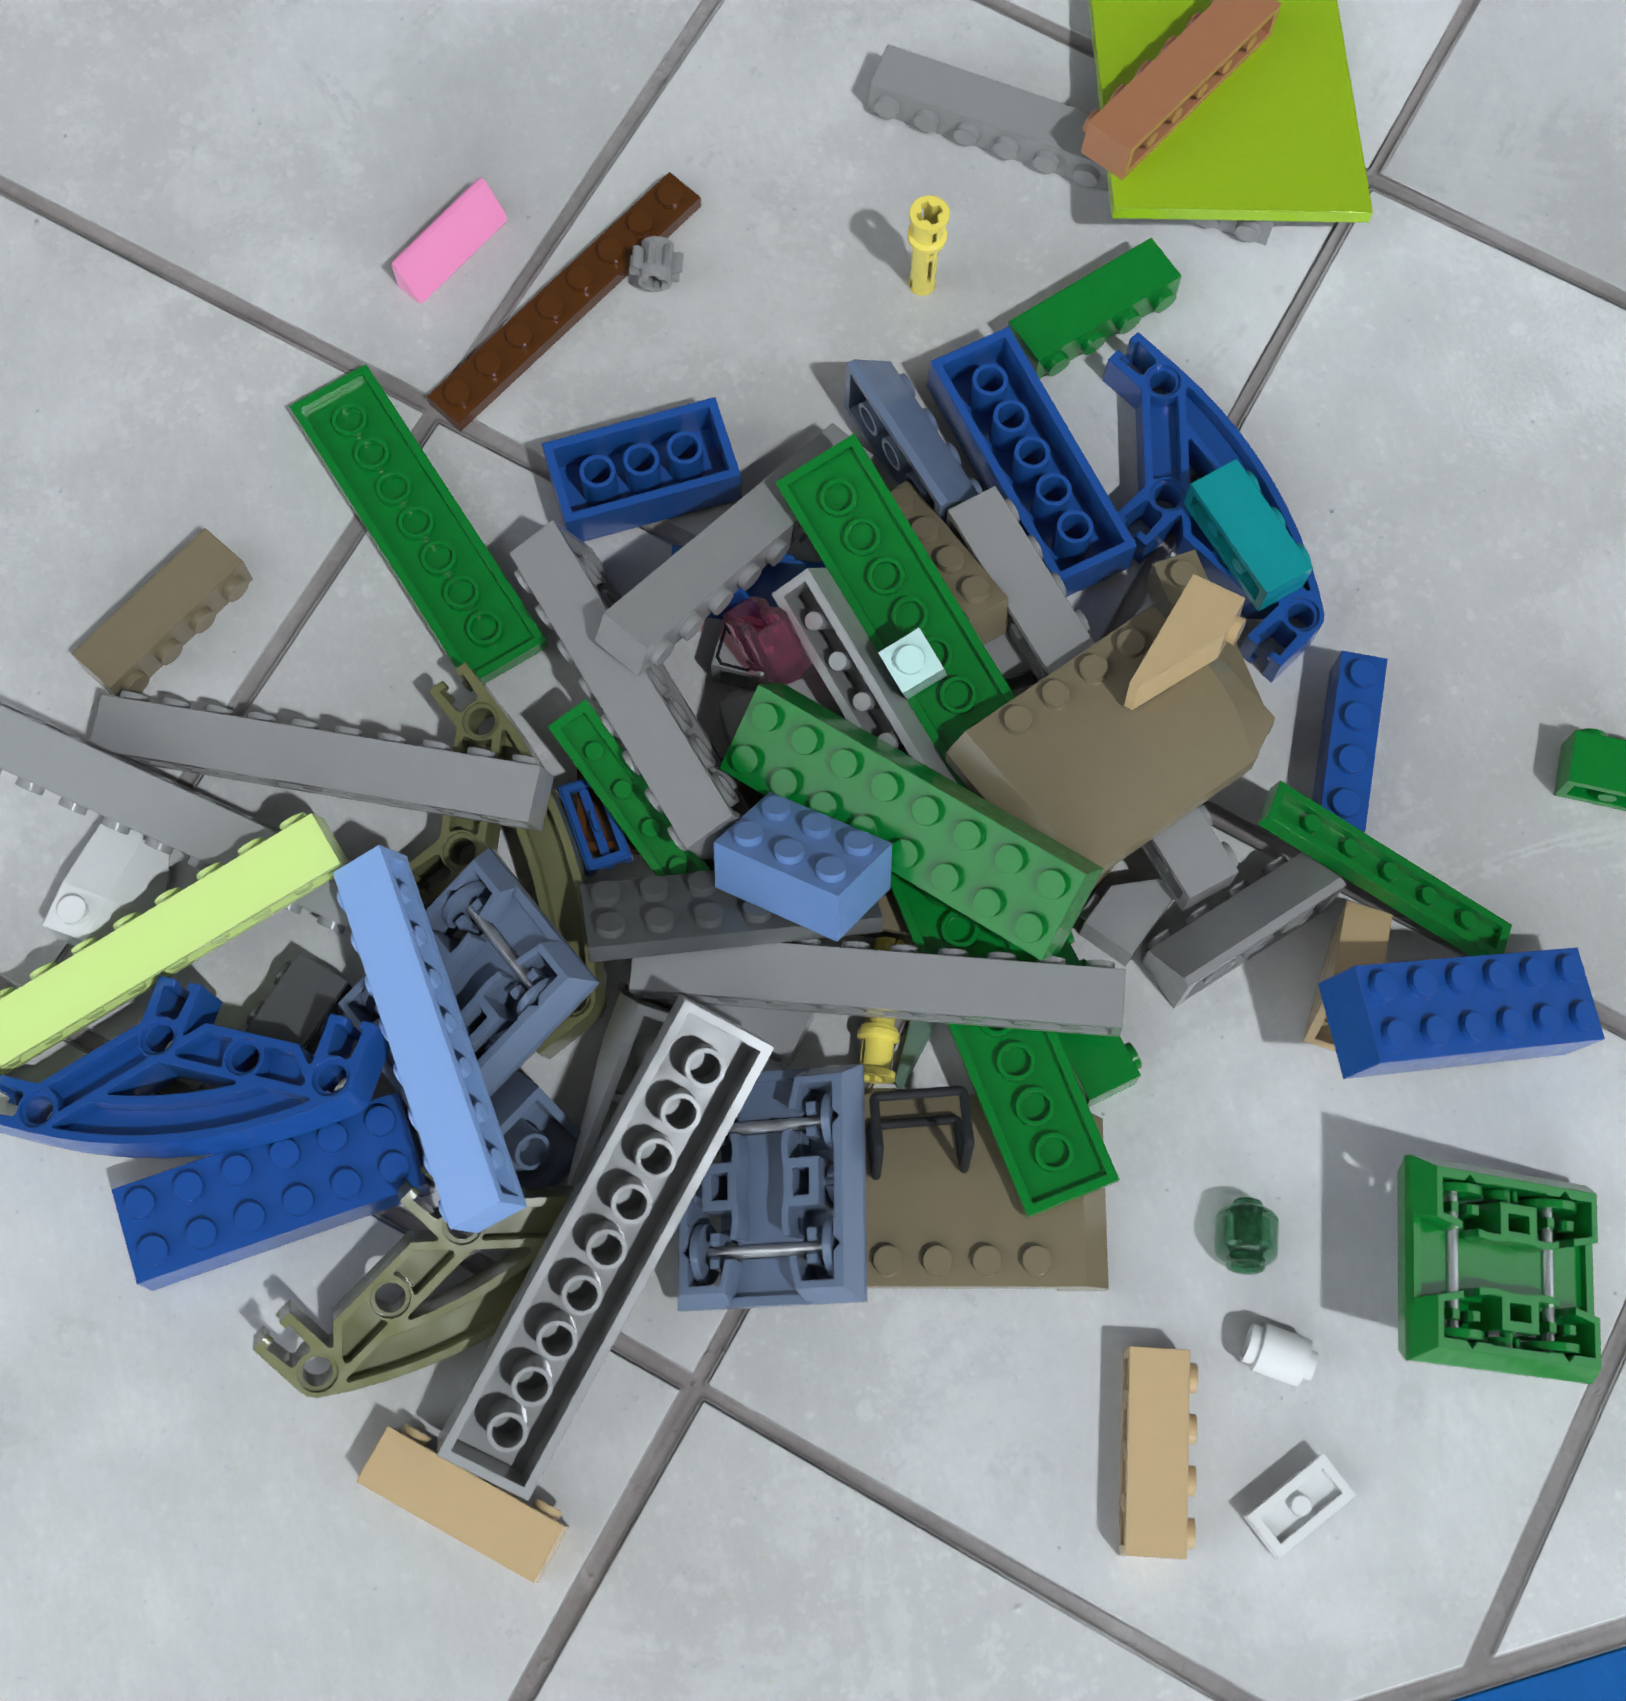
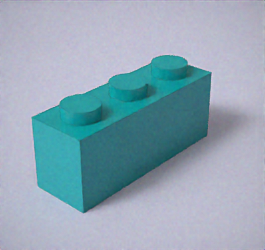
[1183,459,1313,612]

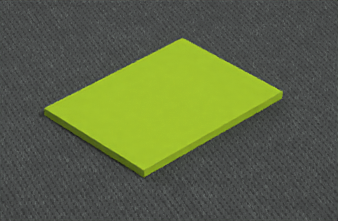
[1088,0,1373,223]

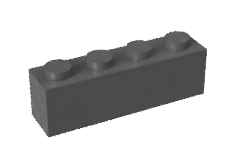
[197,952,352,1091]

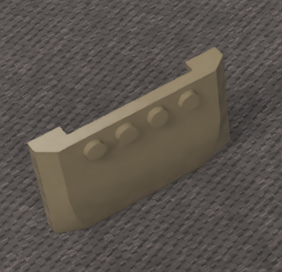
[946,601,1275,875]
[864,1094,1109,1291]

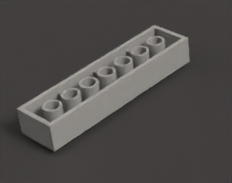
[509,520,751,862]

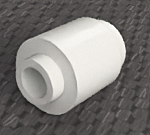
[1240,1323,1319,1387]

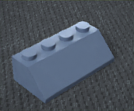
[844,359,983,523]

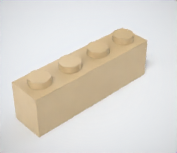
[1118,1346,1198,1560]
[356,1423,568,1583]

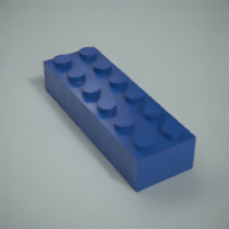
[927,326,1137,597]
[1318,947,1605,1079]
[111,1092,435,1291]

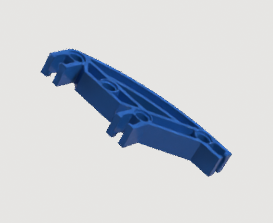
[1102,332,1325,683]
[0,976,390,1158]

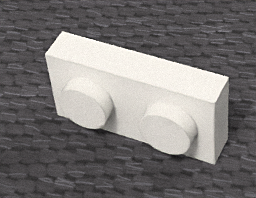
[1243,1453,1357,1559]

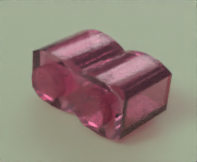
[723,597,811,684]

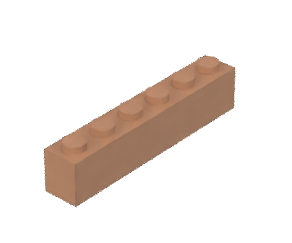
[1081,0,1281,180]

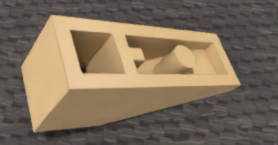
[1124,574,1247,710]

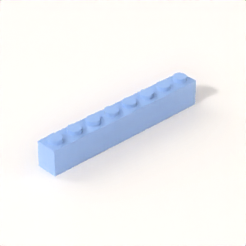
[333,845,527,1233]

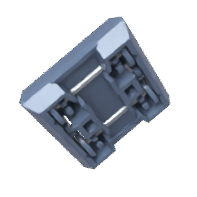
[338,848,600,1106]
[678,1064,867,1312]

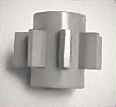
[629,236,684,292]

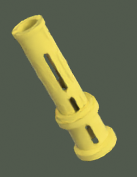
[907,195,950,296]
[857,937,904,1084]

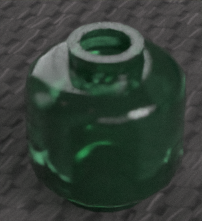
[1214,1197,1279,1275]

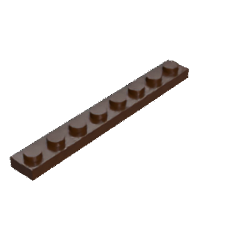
[427,172,701,432]

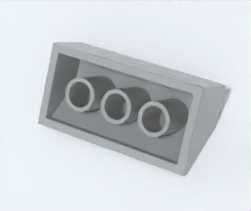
[1141,852,1346,1008]

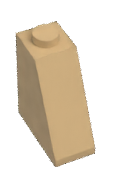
[1303,900,1393,1052]

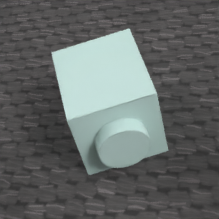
[878,628,947,699]

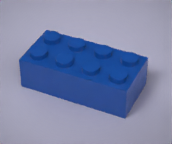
[542,397,742,542]

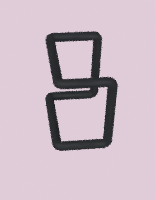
[866,1086,974,1180]

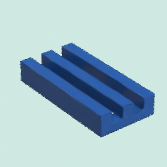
[557,778,633,876]

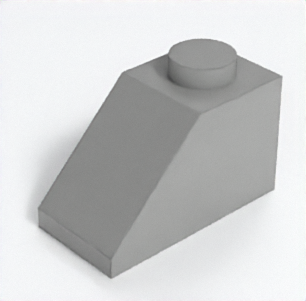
[1079,878,1174,967]

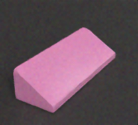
[391,178,507,303]

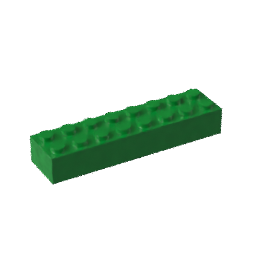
[719,683,1104,961]

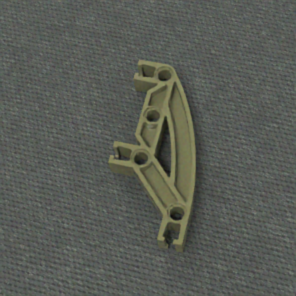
[409,662,606,1059]
[253,1164,575,1398]

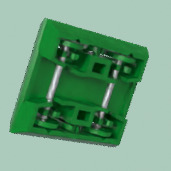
[1397,1154,1602,1384]

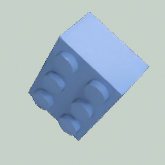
[714,792,892,942]

